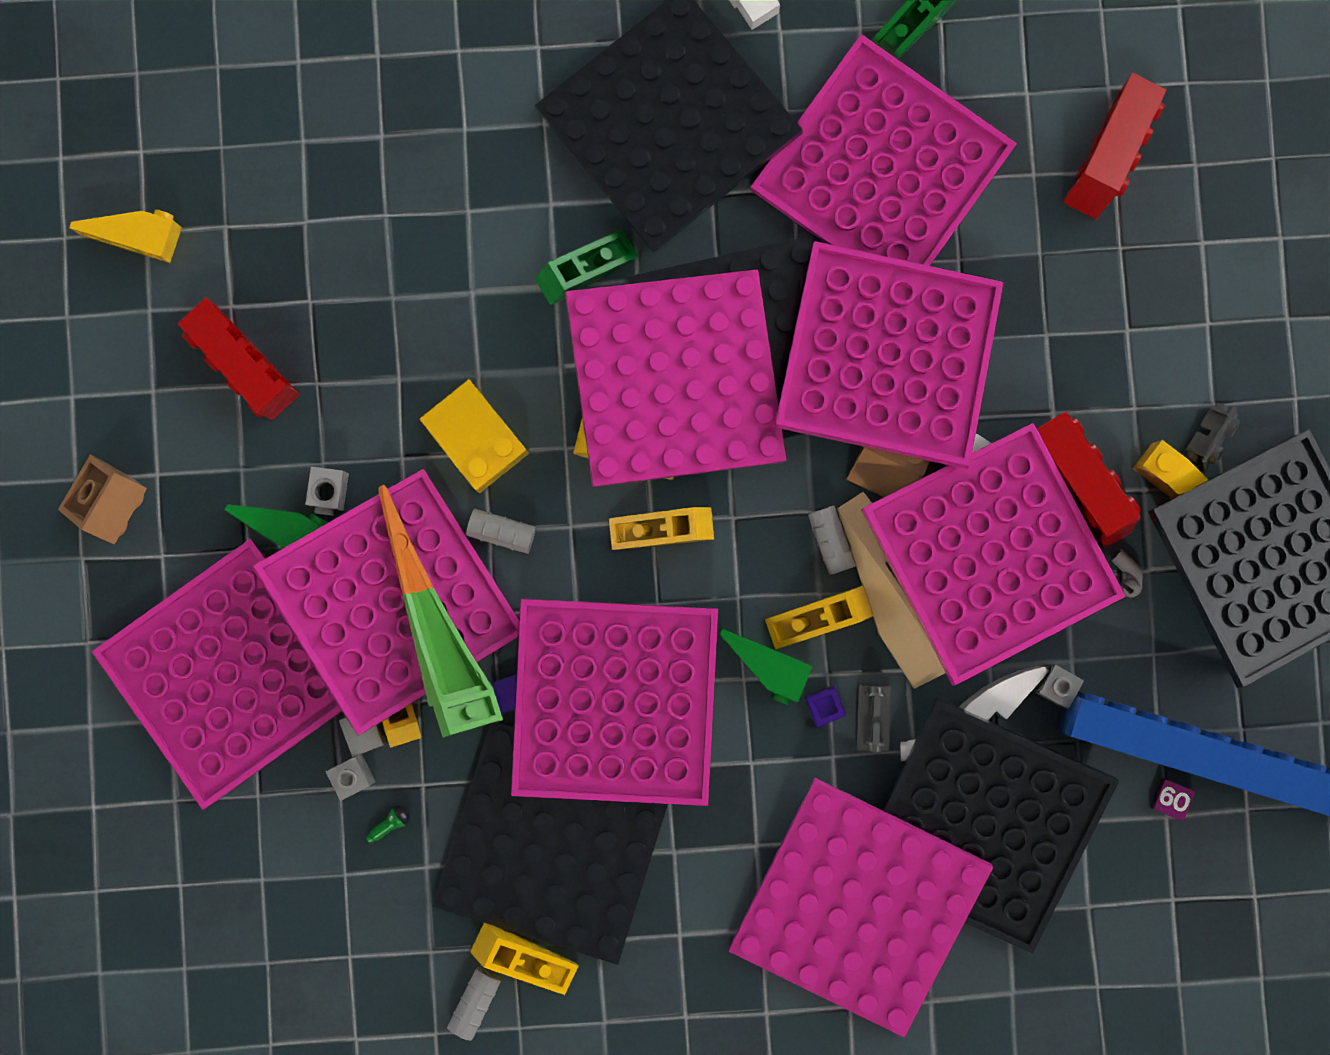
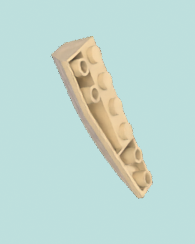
[836,492,945,689]

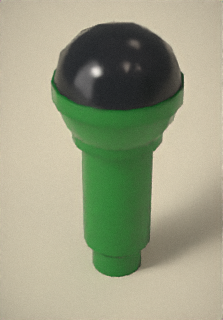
[366,806,410,844]

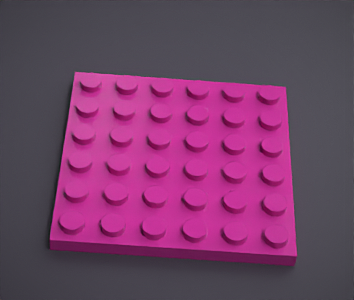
[750,34,1017,266]
[775,241,1004,469]
[565,270,786,488]
[861,423,1126,686]
[253,469,520,736]
[92,538,342,810]
[511,599,718,806]
[729,778,993,1038]

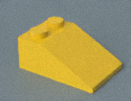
[420,379,529,493]

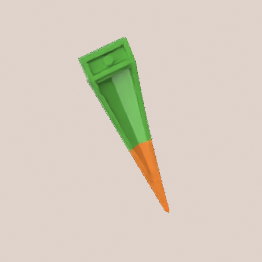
[378,485,503,738]

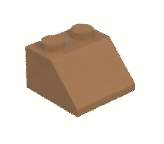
[846,446,930,498]
[58,454,147,544]

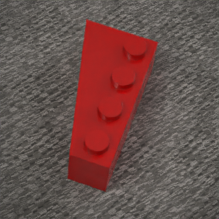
[1062,72,1166,219]
[177,297,300,421]
[1037,411,1141,551]

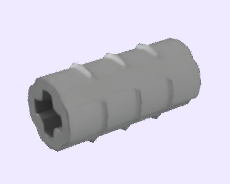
[808,505,856,575]
[466,508,536,554]
[447,967,502,1041]

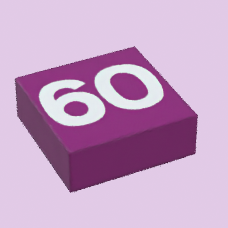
[1151,778,1195,822]

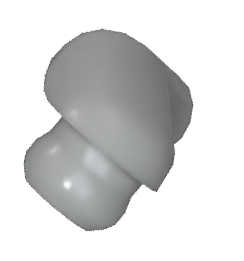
[1111,549,1143,598]

